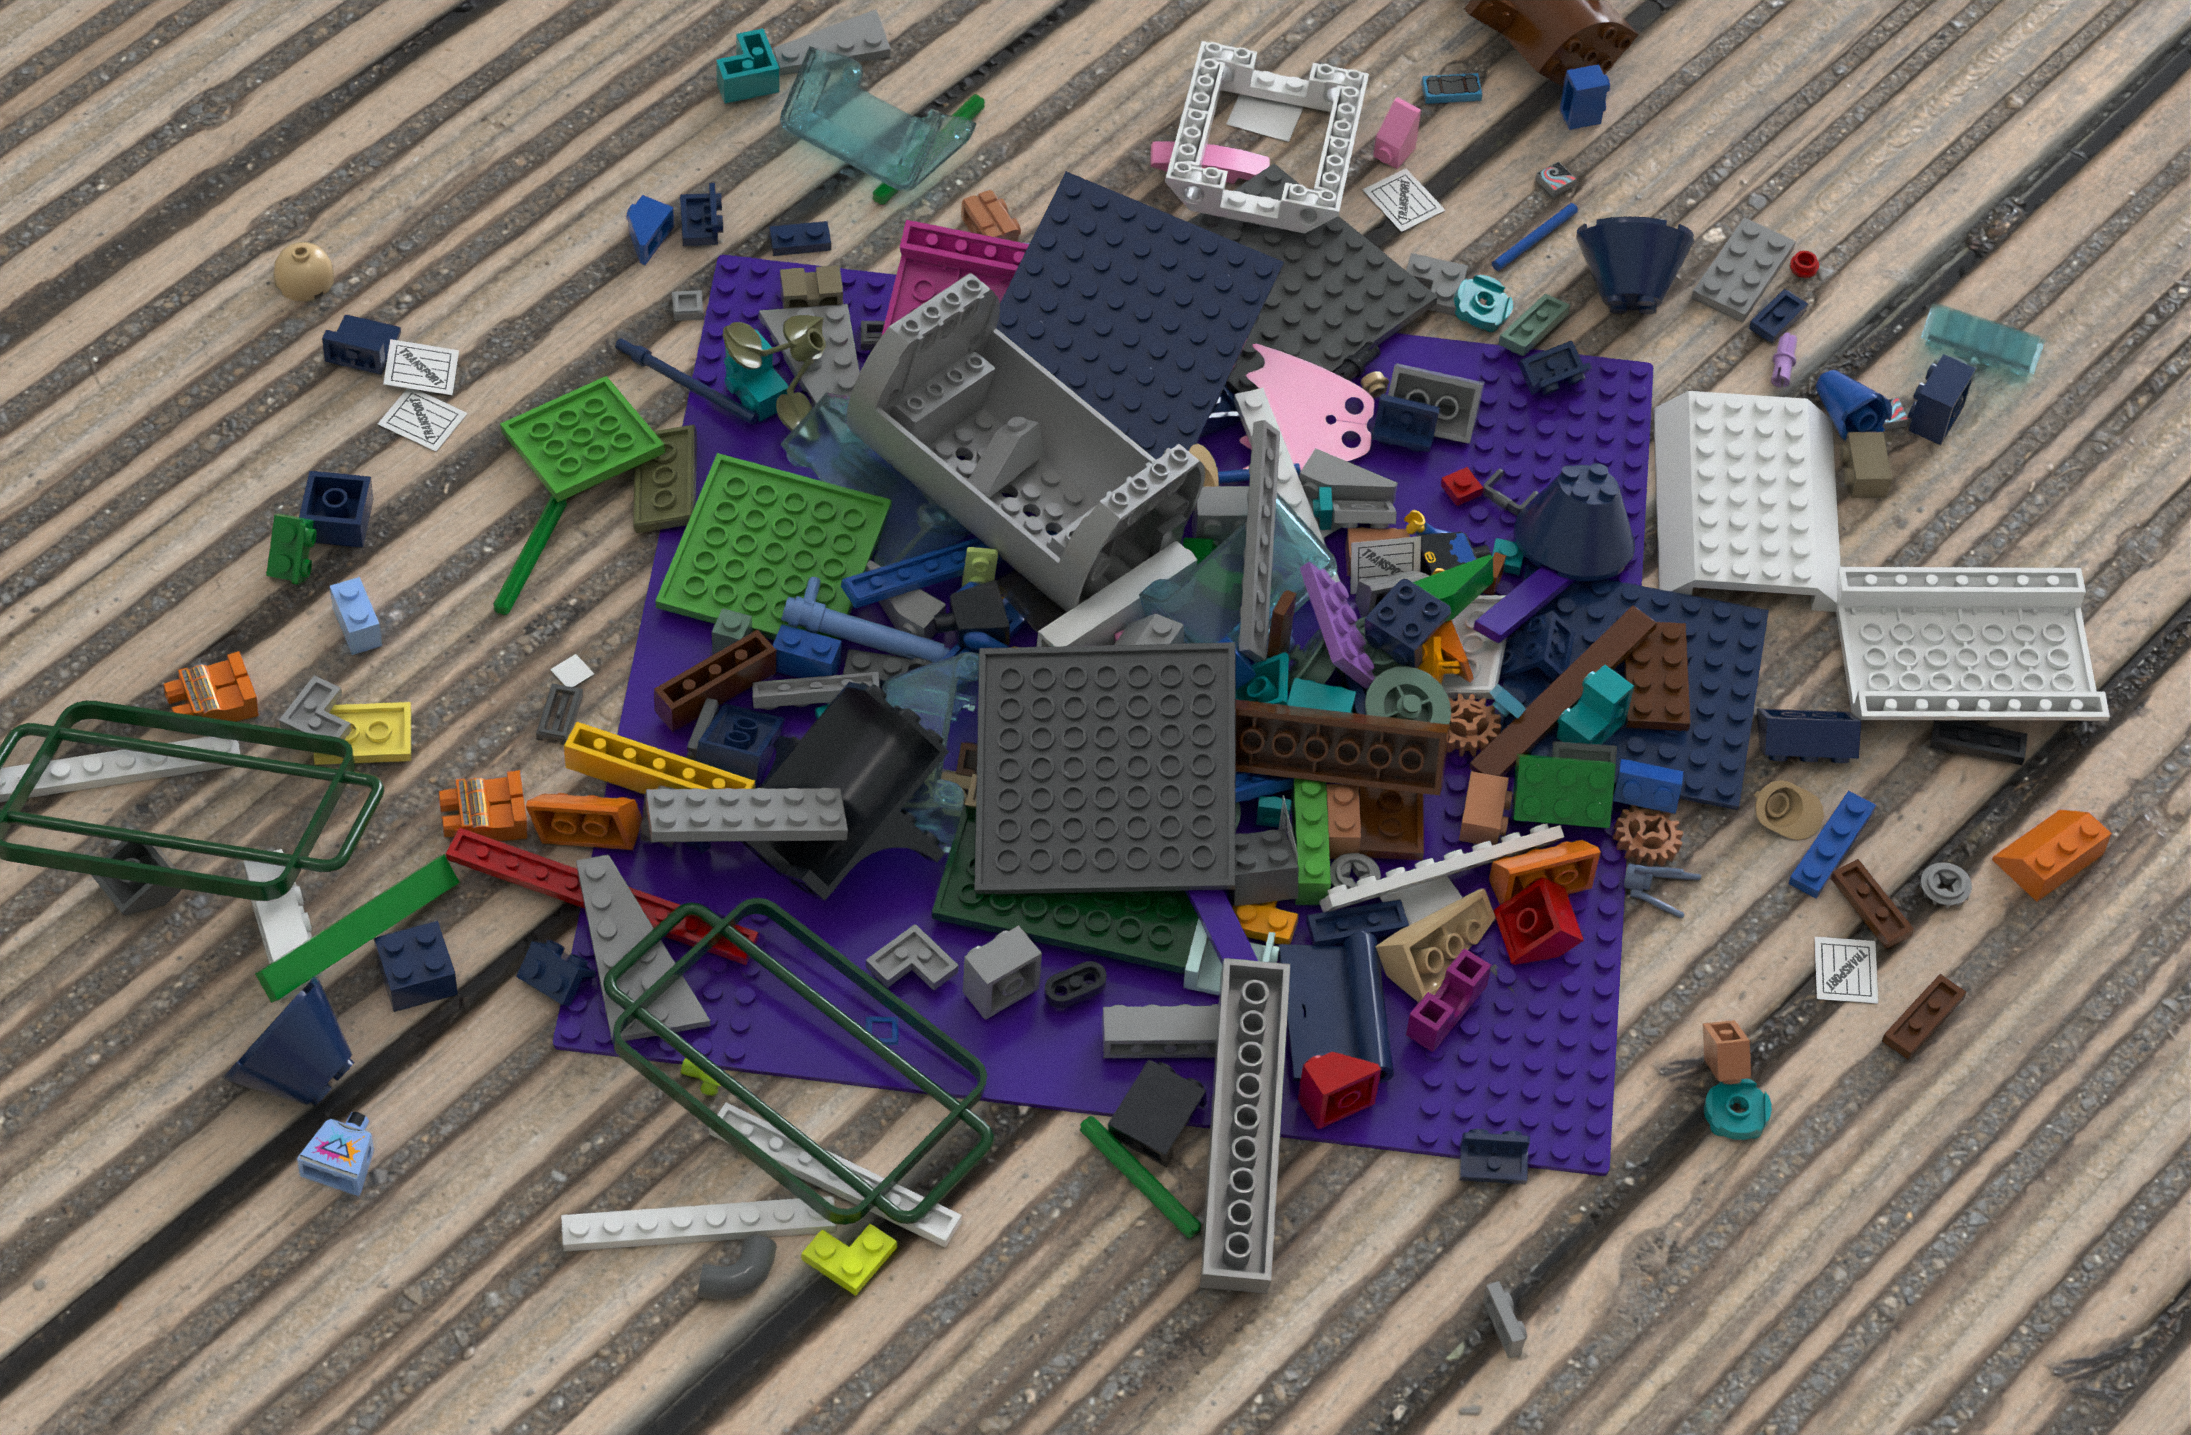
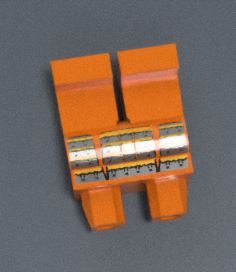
[163,651,259,722]
[439,770,527,841]

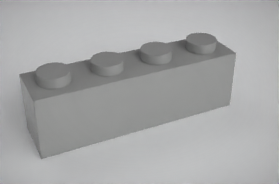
[1102,1004,1219,1058]

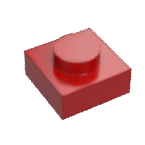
[1441,467,1483,506]

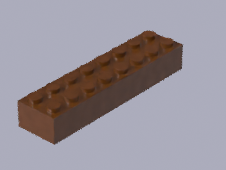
[1236,699,1450,796]

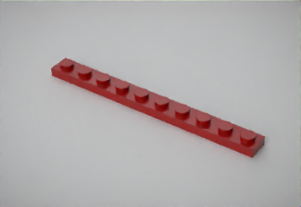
[446,828,759,965]

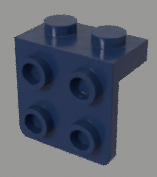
[1365,579,1451,668]

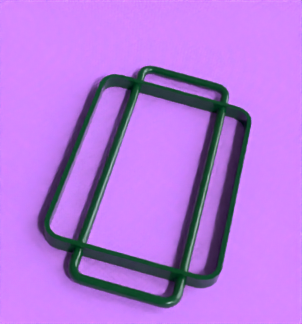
[0,700,385,901]
[603,898,994,1225]

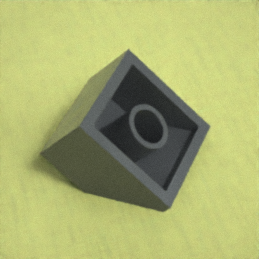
[90,828,183,915]

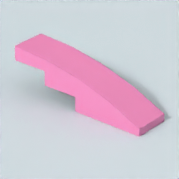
[1151,141,1270,185]

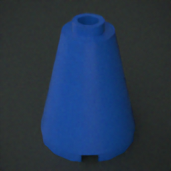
[1816,370,1892,442]

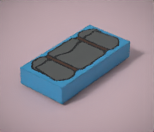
[1421,73,1482,104]

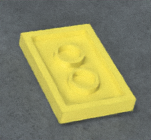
[314,702,411,765]

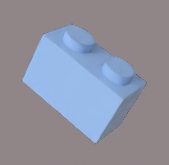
[330,577,382,655]

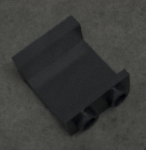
[1108,1060,1207,1168]

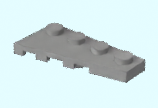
[773,9,891,76]

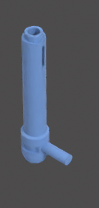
[781,577,949,667]

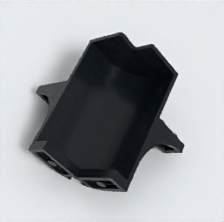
[740,682,949,901]

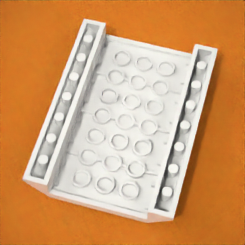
[1654,391,1841,612]
[1836,567,2110,721]

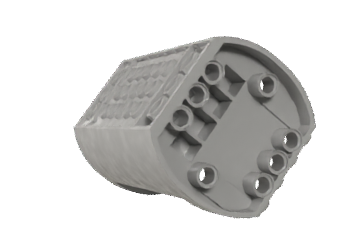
[847,273,1205,613]

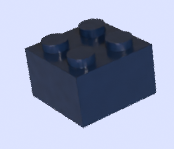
[1908,354,1976,445]
[299,471,374,548]
[374,921,458,1012]

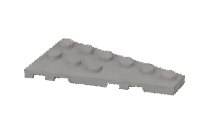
[759,304,871,452]
[576,855,710,1041]

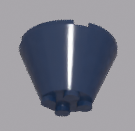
[1576,216,1694,314]
[1514,463,1635,581]
[223,976,355,1106]

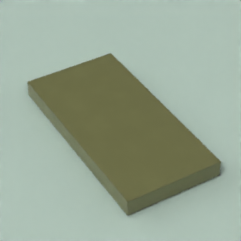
[633,425,697,533]

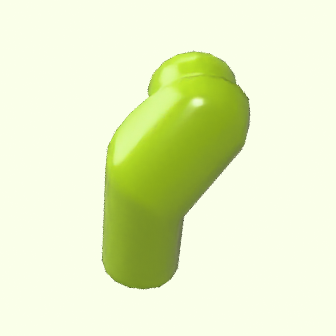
[681,1058,721,1096]

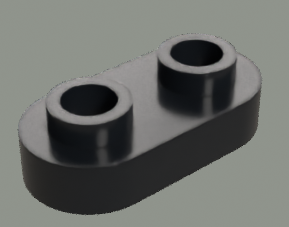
[1044,961,1107,1008]

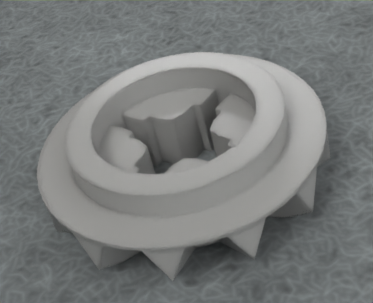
[1330,853,1381,889]
[1920,862,1972,909]

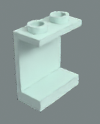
[1183,918,1280,995]

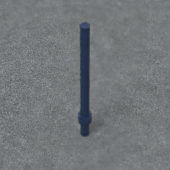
[615,338,759,425]

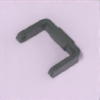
[1483,468,1539,516]

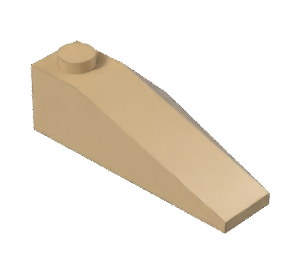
[1375,888,1495,1003]

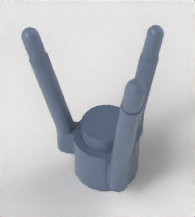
[1624,863,1701,918]

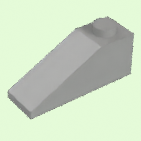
[968,417,1045,498]
[1299,448,1398,504]
[866,560,946,639]

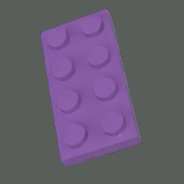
[1300,561,1375,689]

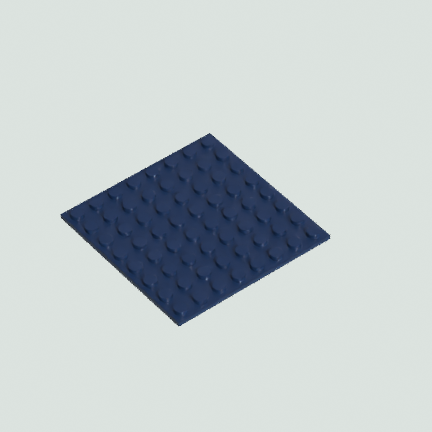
[996,171,1284,460]
[1498,564,1769,810]

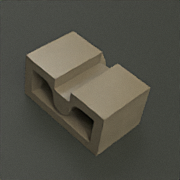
[780,265,843,309]
[1840,432,1892,498]

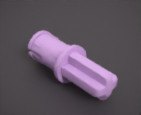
[1771,332,1797,388]

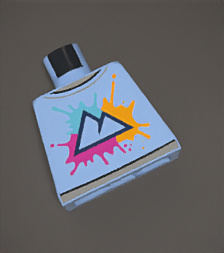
[297,1112,374,1196]

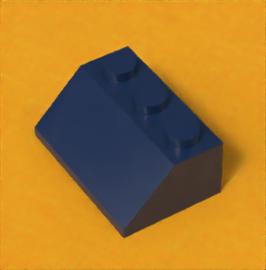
[1757,708,1861,763]

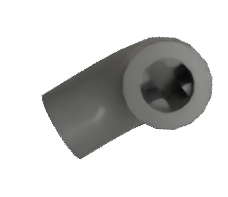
[698,1235,777,1300]

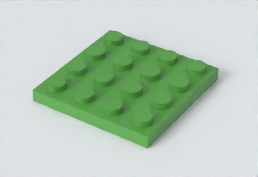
[500,376,665,502]

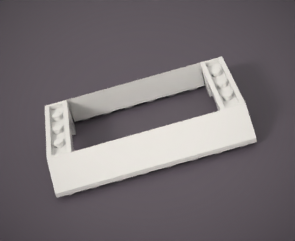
[1165,41,1369,233]

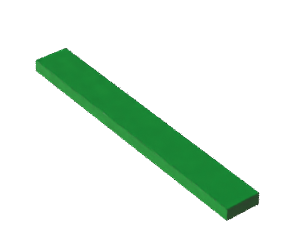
[255,854,460,1003]

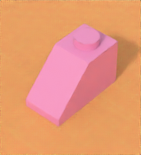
[1373,97,1421,169]

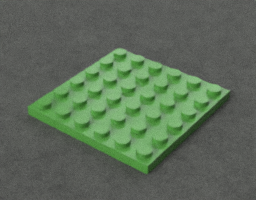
[655,453,892,640]

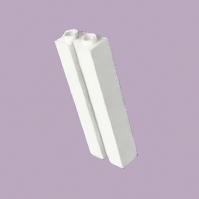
[1036,541,1198,647]

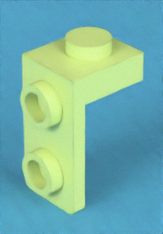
[962,547,998,587]

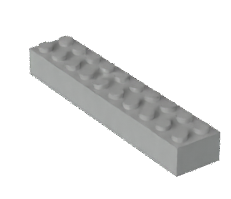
[1199,958,1290,1294]

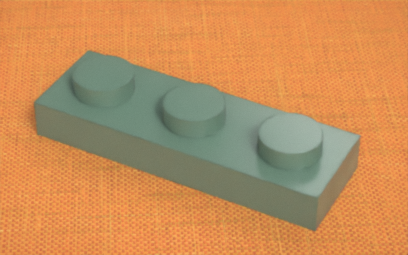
[1498,293,1570,356]

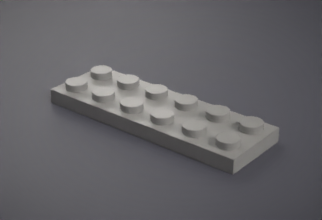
[645,788,848,842]

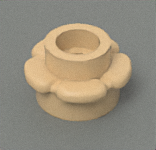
[1361,371,1389,398]

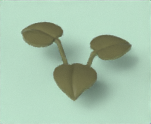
[723,315,826,439]

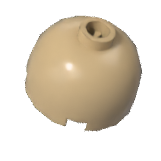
[274,242,334,301]

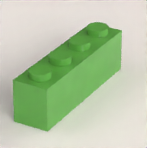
[1291,778,1331,905]

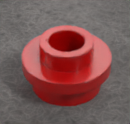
[1790,251,1819,278]

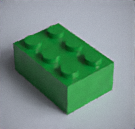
[1511,754,1616,828]

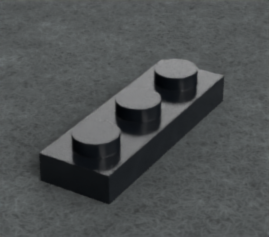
[1929,720,2028,765]

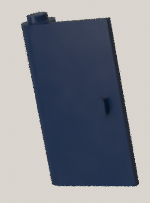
[1278,931,1394,1083]

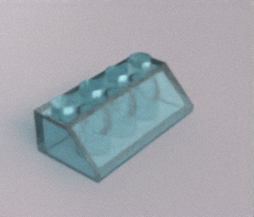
[1921,302,2047,377]

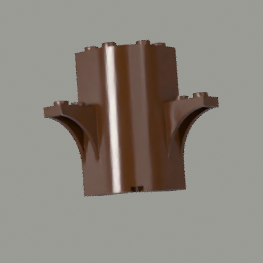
[1464,0,1639,87]

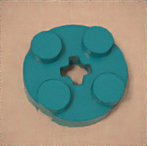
[1454,275,1513,332]
[1704,1079,1772,1140]

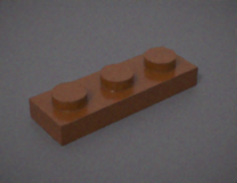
[1830,859,1914,949]
[1882,974,1966,1060]

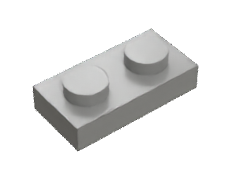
[1483,1281,1527,1359]

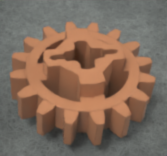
[1447,694,1501,757]
[1613,805,1683,867]

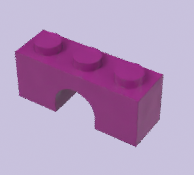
[1406,948,1492,1052]

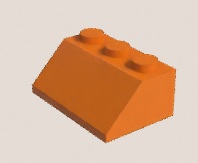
[526,793,643,850]
[1992,810,2112,902]
[1489,840,1601,905]

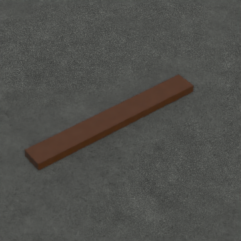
[1469,605,1657,777]

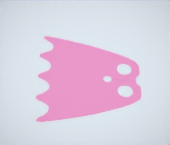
[1240,344,1374,470]

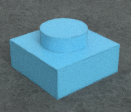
[1489,683,1526,718]

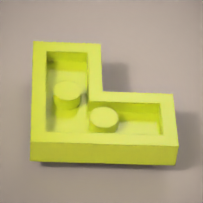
[801,1224,897,1296]

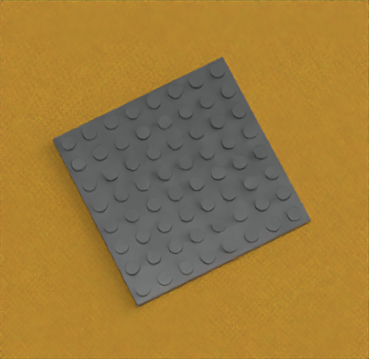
[1187,163,1438,395]
[975,642,1236,894]

